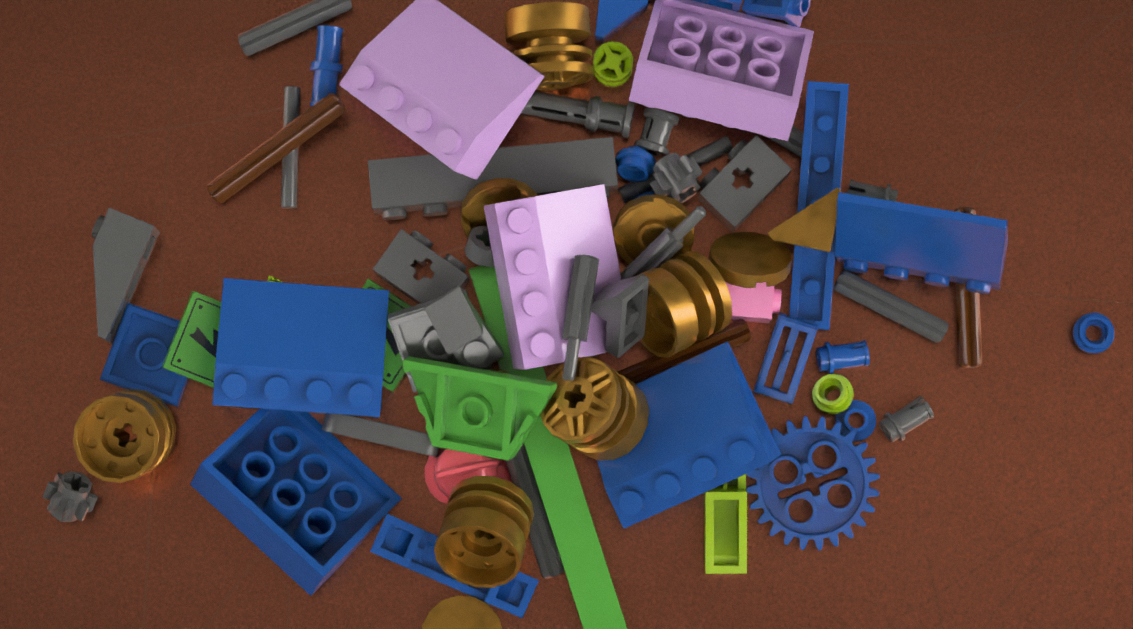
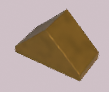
[768,187,841,252]

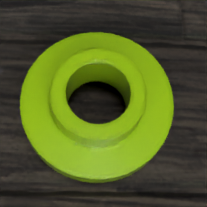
[812,374,854,414]

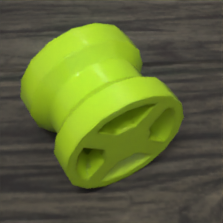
[593,41,633,87]

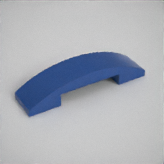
[370,514,539,618]

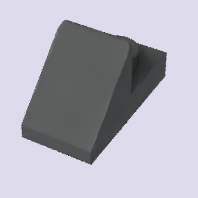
[591,274,649,358]
[424,285,504,369]

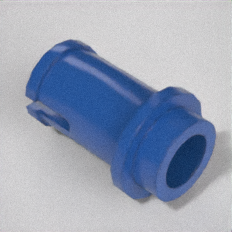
[816,340,870,374]

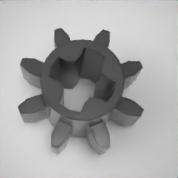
[649,153,703,203]
[42,471,98,522]

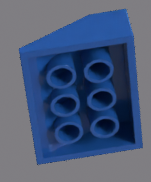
[835,192,1008,294]
[212,278,389,417]
[597,341,781,529]
[190,409,402,596]

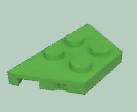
[402,356,557,461]

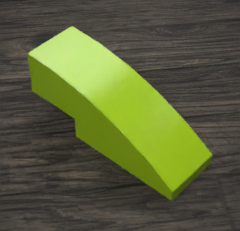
[703,474,747,574]

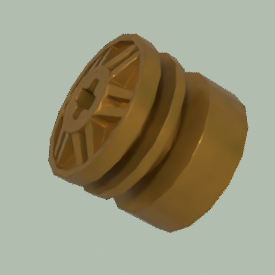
[504,2,594,90]
[637,251,732,358]
[541,356,649,461]
[73,388,176,483]
[434,476,534,588]

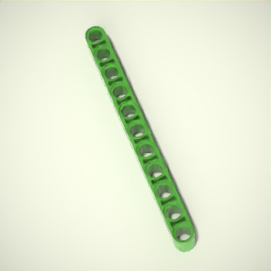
[468,265,627,629]

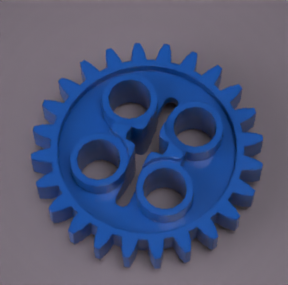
[746,416,880,550]

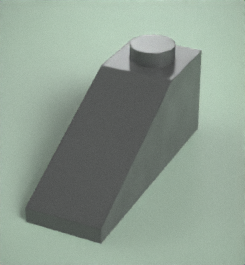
[91,208,160,344]

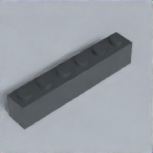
[368,137,618,220]

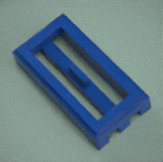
[753,312,818,404]

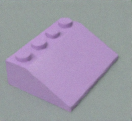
[339,0,544,180]
[629,0,814,141]
[484,184,621,370]

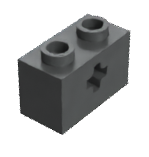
[698,135,792,233]
[373,229,470,304]

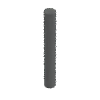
[281,86,300,209]
[617,136,733,203]

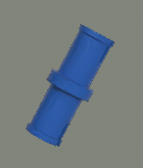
[310,25,343,107]

